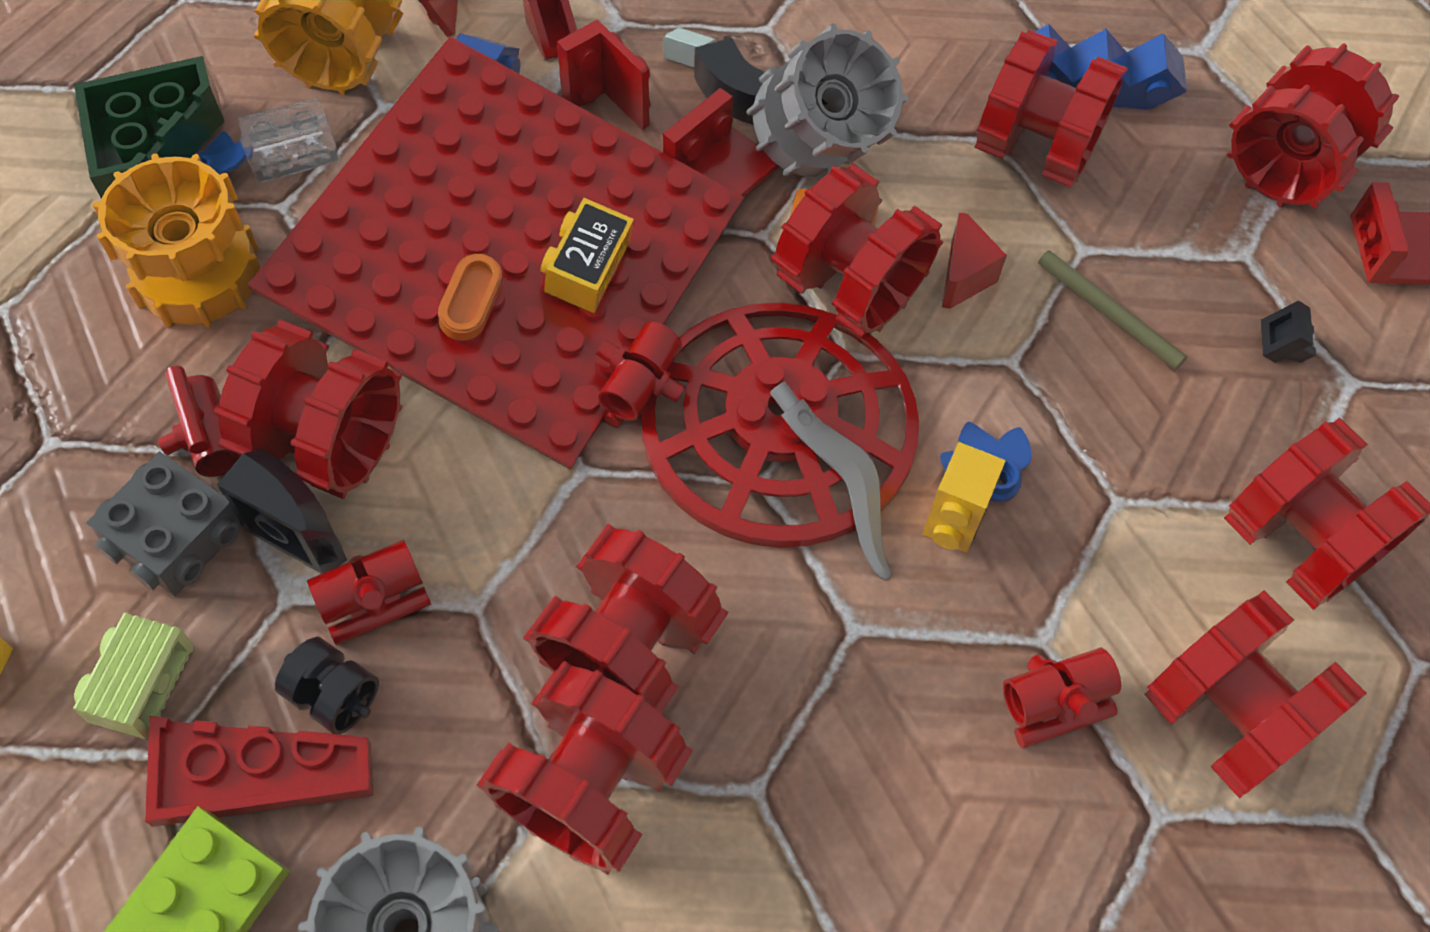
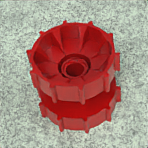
[974,29,1128,188]
[1227,43,1399,209]
[771,163,944,338]
[214,319,403,499]
[1224,417,1430,610]
[523,524,728,713]
[1144,590,1367,799]
[477,661,693,875]

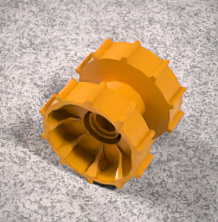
[254,0,403,95]
[92,153,261,328]

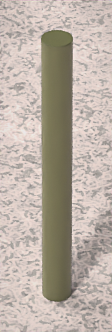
[1038,250,1187,370]

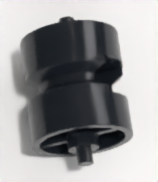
[275,637,379,734]

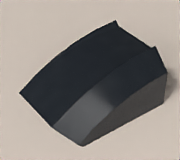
[217,448,347,574]

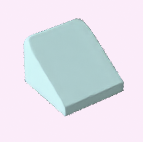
[663,28,715,67]

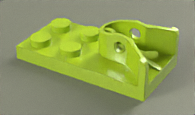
[104,806,291,932]

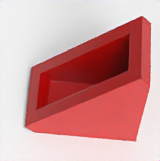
[523,0,577,59]
[942,212,1007,309]

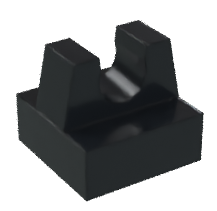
[1261,300,1316,363]

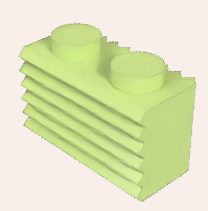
[73,612,194,740]

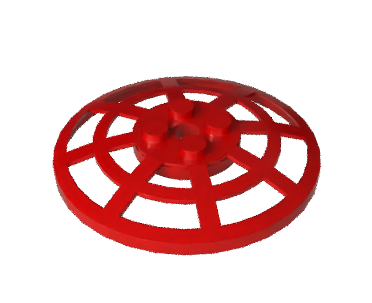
[641,303,919,548]

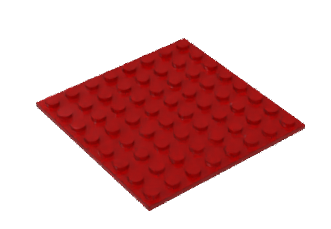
[248,36,744,470]

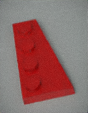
[145,716,373,827]

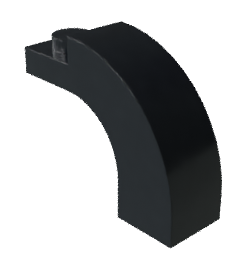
[694,38,828,125]

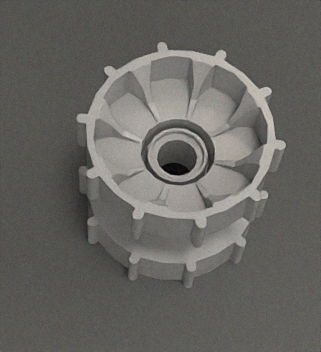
[747,23,909,181]
[298,827,500,932]

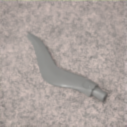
[769,381,891,580]

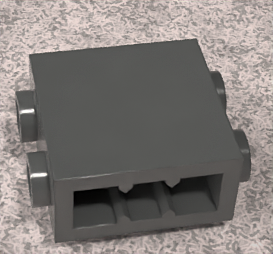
[86,451,242,596]

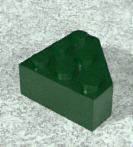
[74,56,224,199]

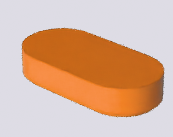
[438,254,502,341]

